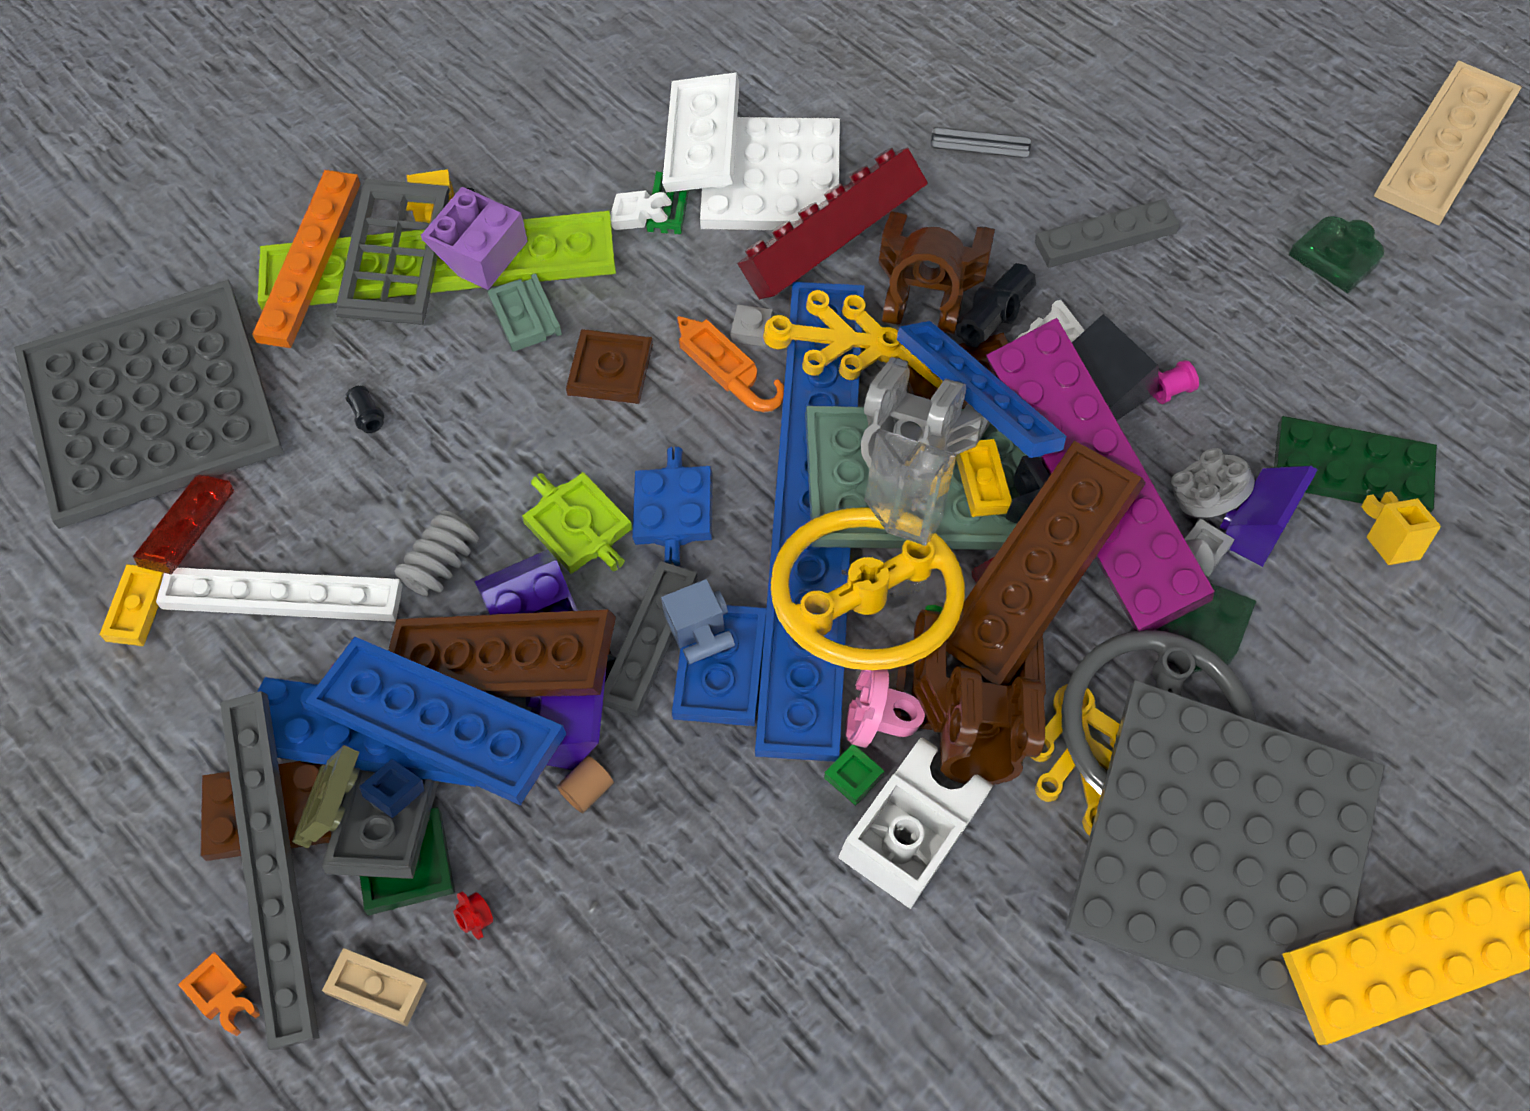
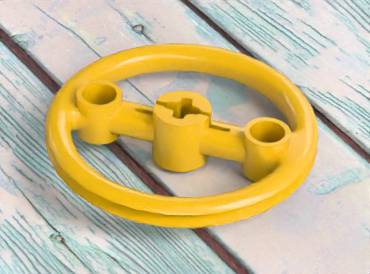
[771,507,965,670]

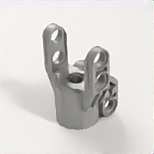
[861,357,990,486]

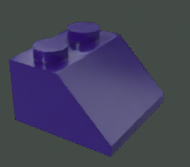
[1220,466,1318,567]
[526,670,606,770]

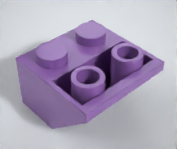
[421,187,528,290]

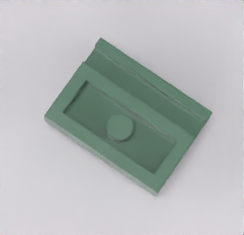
[487,274,562,352]

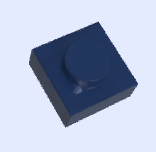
[360,759,425,818]

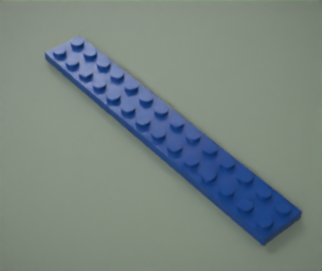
[755,282,864,762]

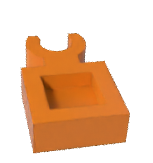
[178,952,260,1036]

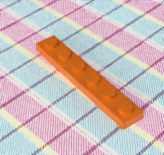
[252,170,361,348]

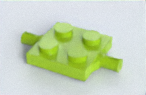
[522,472,632,574]

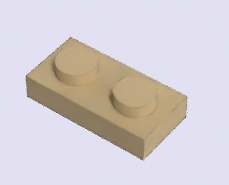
[322,948,427,1026]

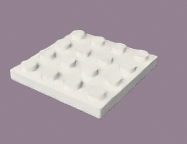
[700,117,840,230]

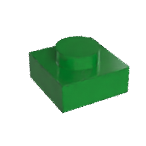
[824,744,885,806]

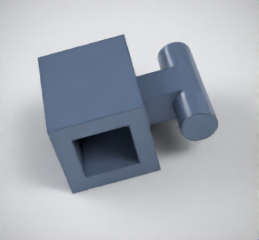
[661,579,735,664]

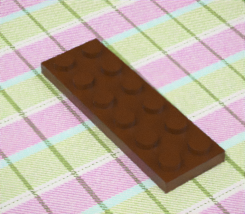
[946,441,1146,686]
[388,609,616,697]

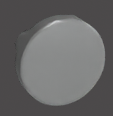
[1171,448,1255,517]

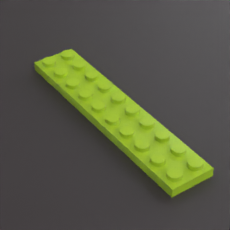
[258,210,616,310]

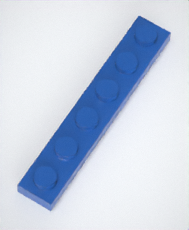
[897,321,1067,458]

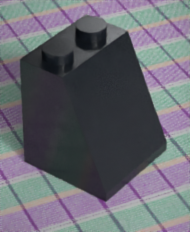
[1072,314,1159,421]

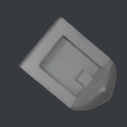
[1185,518,1235,577]

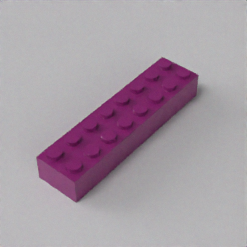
[986,318,1215,632]

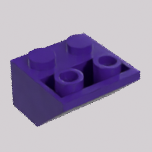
[474,549,578,615]

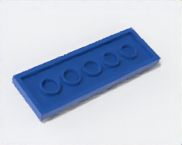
[305,637,566,805]
[257,677,476,787]

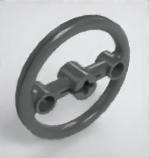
[1062,630,1257,795]

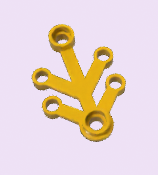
[763,290,902,380]
[1030,684,1120,836]

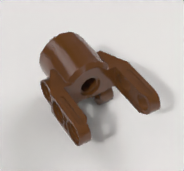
[878,211,995,335]
[914,609,1046,785]

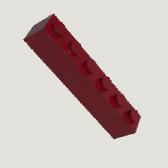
[737,147,928,300]

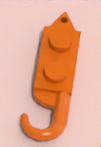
[677,316,784,412]

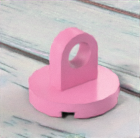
[845,669,925,748]

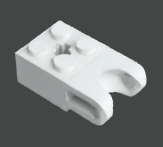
[838,737,993,909]

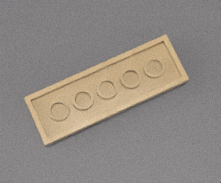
[1374,60,1522,225]

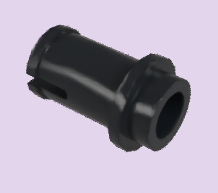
[345,386,384,433]

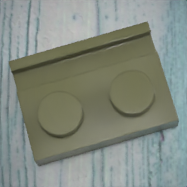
[292,745,359,848]

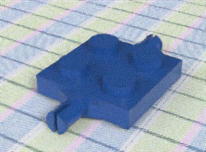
[632,446,713,566]

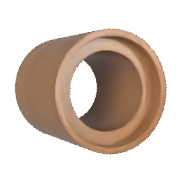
[556,756,614,814]

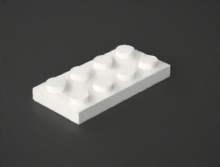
[662,72,739,192]

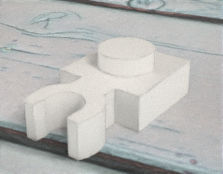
[610,190,672,230]

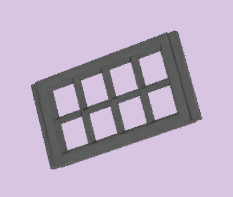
[336,179,450,325]

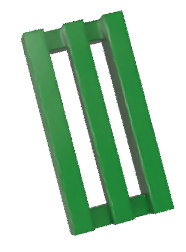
[646,171,689,234]

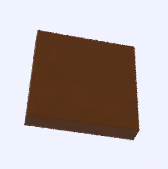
[566,329,653,404]

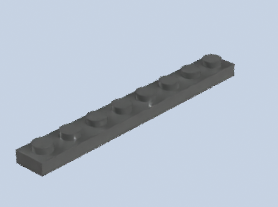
[220,691,319,1050]

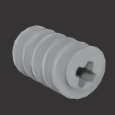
[394,510,479,596]

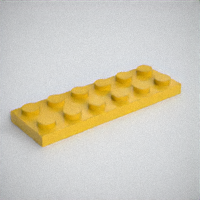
[1282,870,1530,1045]

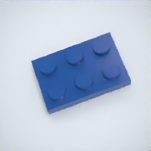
[672,605,767,726]

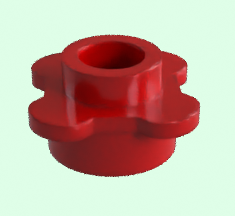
[453,891,493,940]

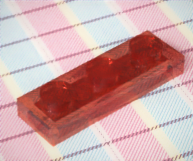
[132,475,235,575]

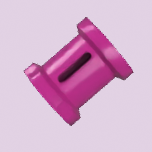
[1153,360,1199,404]

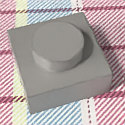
[731,305,773,347]

